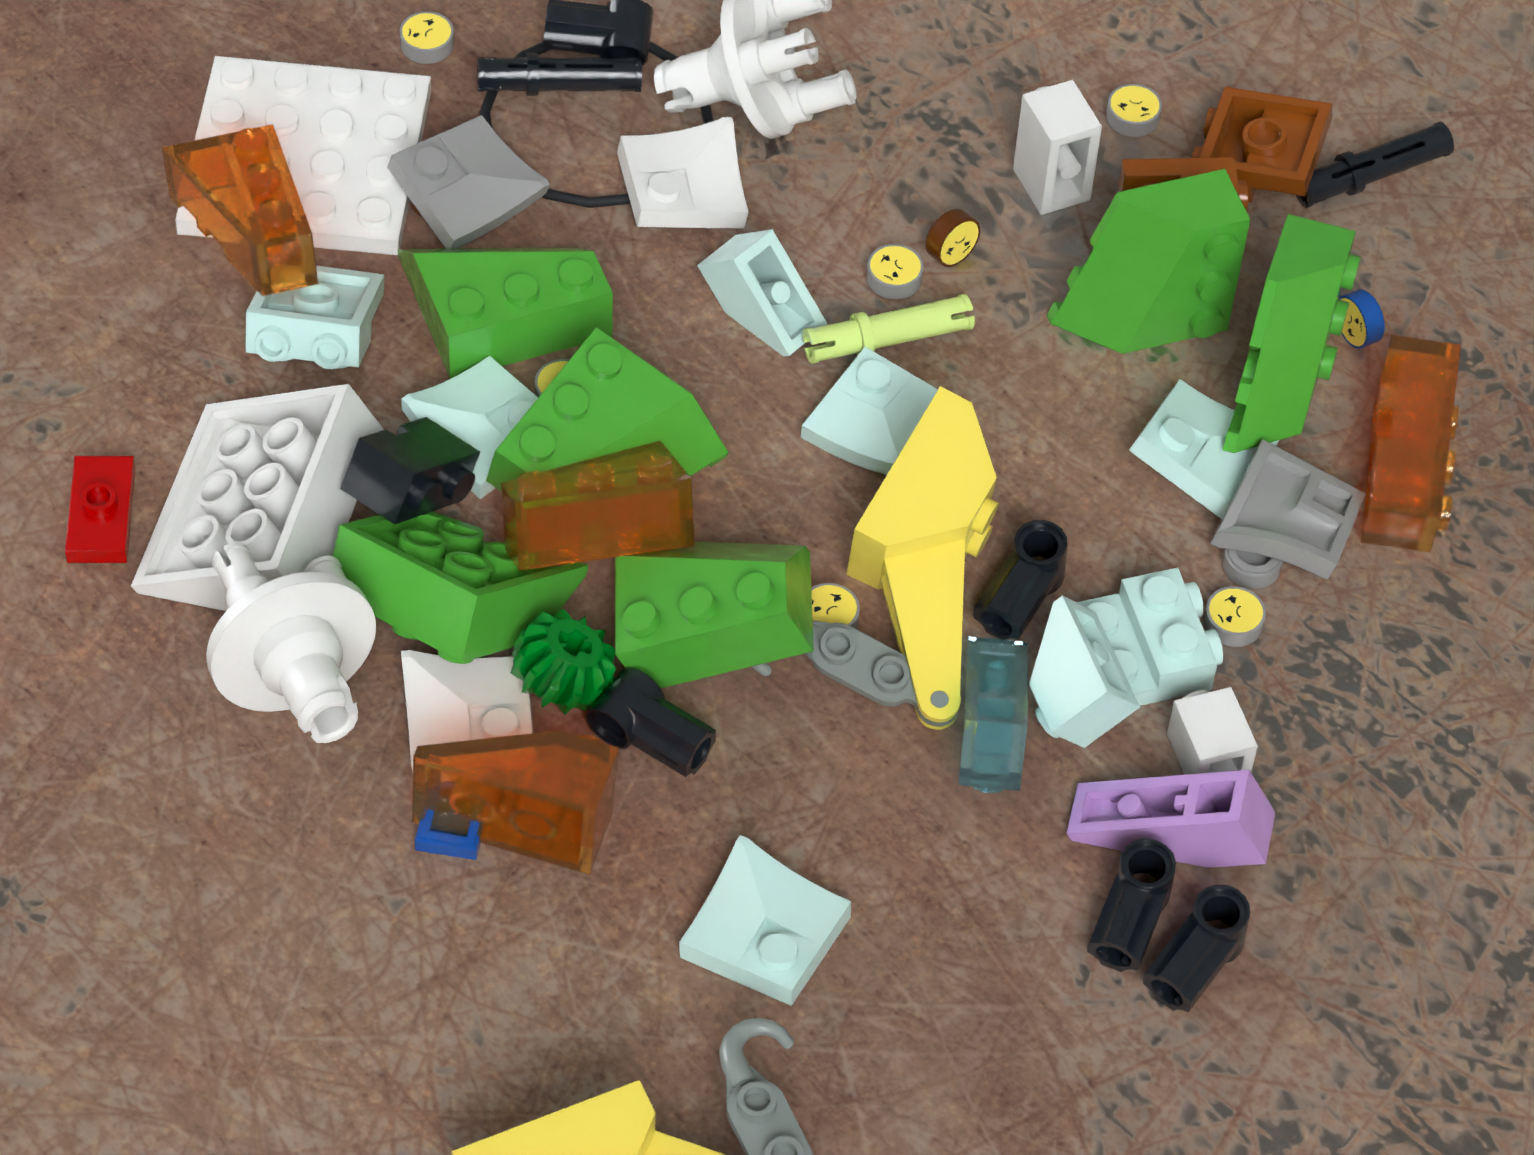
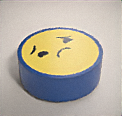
[1339,289,1385,349]

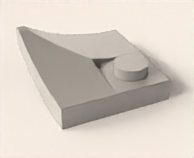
[387,115,550,249]
[1210,439,1366,580]

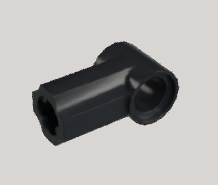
[543,0,654,66]
[973,520,1068,641]
[585,667,716,777]
[1087,838,1176,972]
[1143,885,1250,1012]

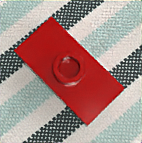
[65,456,135,563]

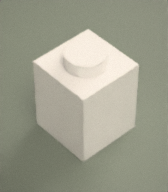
[1167,687,1258,775]

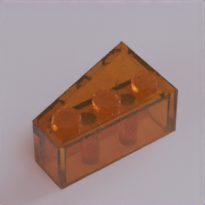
[162,124,318,296]
[1361,335,1461,553]
[501,440,695,571]

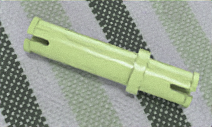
[802,294,975,364]

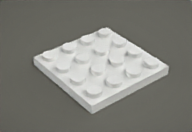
[175,56,431,255]

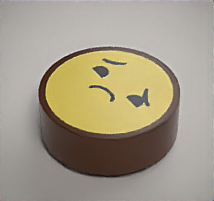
[926,209,980,267]

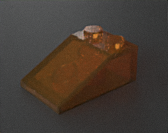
[412,730,619,875]

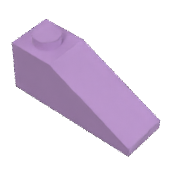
[1066,770,1276,868]

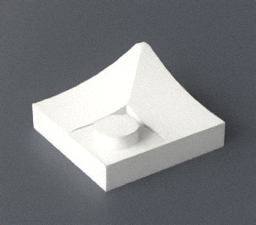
[617,117,749,228]
[401,650,537,780]

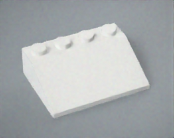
[131,384,384,611]

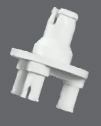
[654,0,857,138]
[206,542,376,743]

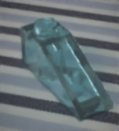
[958,636,1028,793]

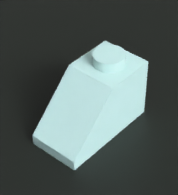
[697,229,828,356]
[1029,595,1140,748]

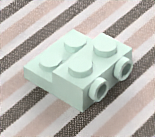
[246,260,384,369]
[1077,568,1223,706]

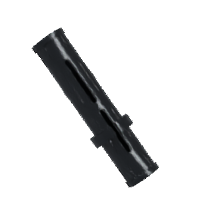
[477,53,642,96]
[1296,121,1454,208]

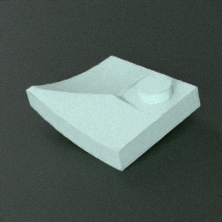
[800,347,938,475]
[401,356,538,499]
[1129,379,1279,519]
[679,835,851,1006]

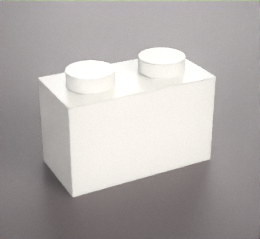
[1013,80,1102,215]

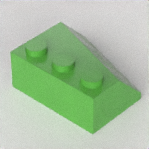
[1046,169,1250,354]
[1223,214,1361,453]
[397,247,613,379]
[486,327,729,548]
[333,512,589,664]
[615,539,814,688]

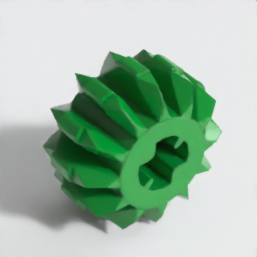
[510,608,616,715]

